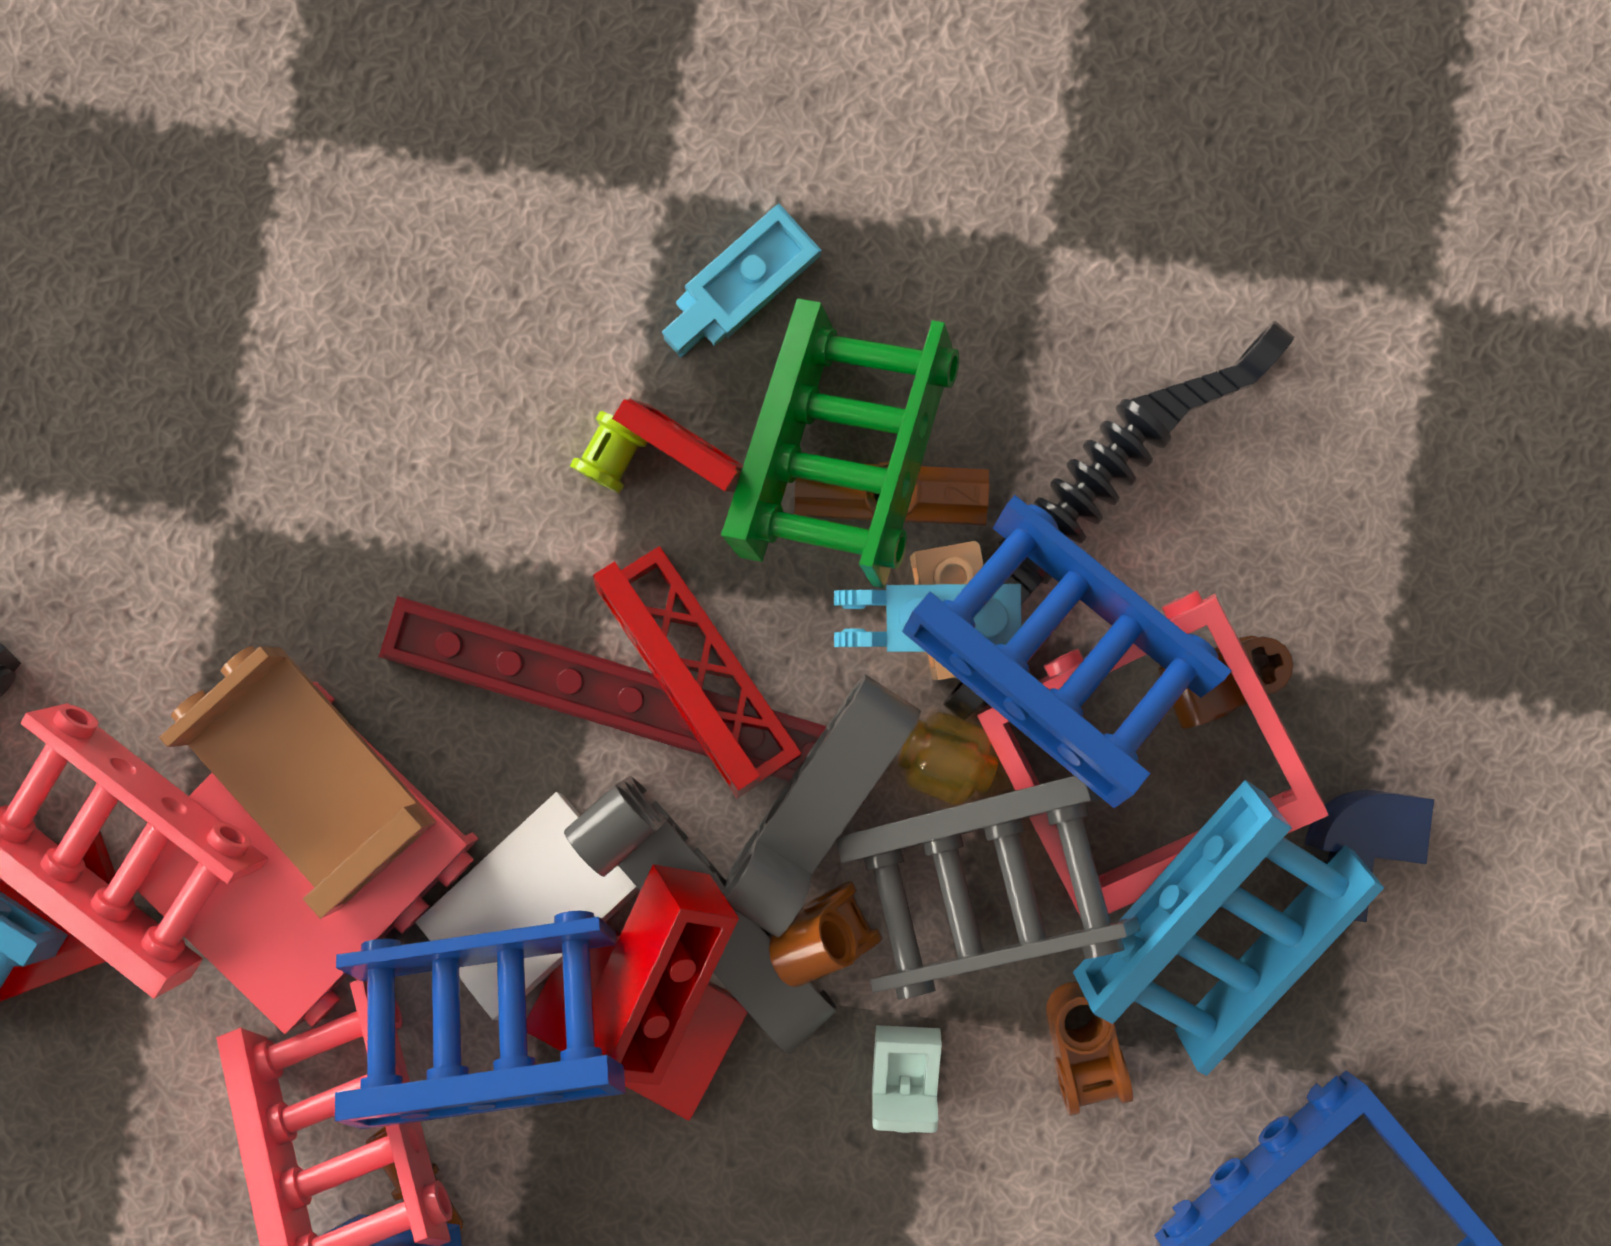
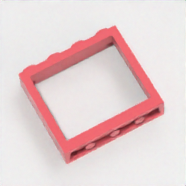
[977,590,1329,917]

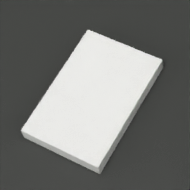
[416,792,640,1020]

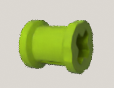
[569,411,648,494]

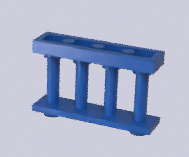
[902,495,1232,808]
[335,910,626,1129]

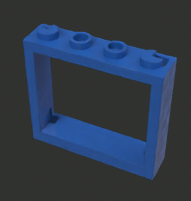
[1154,1070,1503,1246]

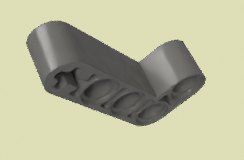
[723,674,921,937]

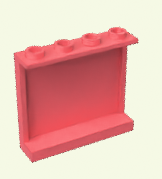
[117,682,479,1034]

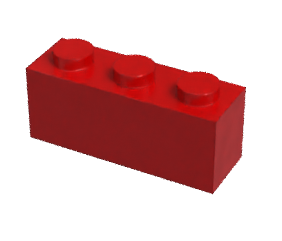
[592,864,739,1085]

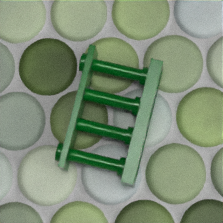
[721,298,959,589]

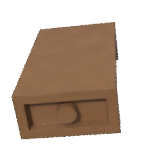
[159,646,437,919]

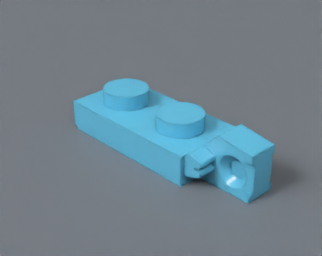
[662,204,822,358]

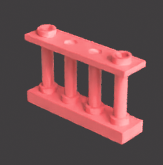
[0,703,268,999]
[216,980,452,1246]

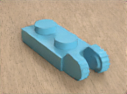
[834,584,1021,652]

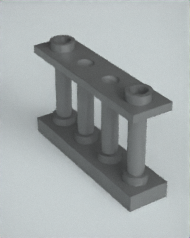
[836,776,1141,1000]

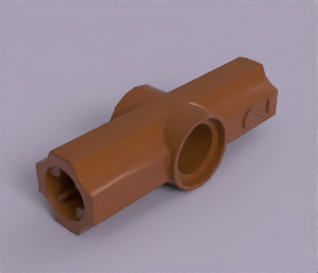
[794,461,989,526]

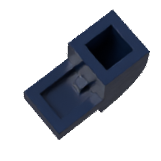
[1305,790,1434,922]

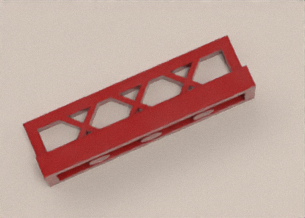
[593,546,802,799]

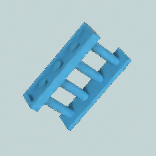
[1073,780,1384,1076]

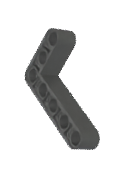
[564,776,838,1054]

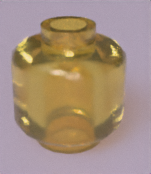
[898,711,998,805]

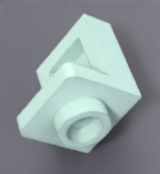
[872,1025,942,1133]

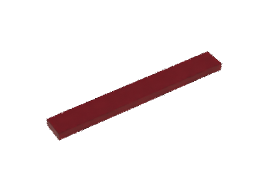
[378,596,866,804]

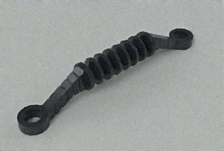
[943,321,1295,721]

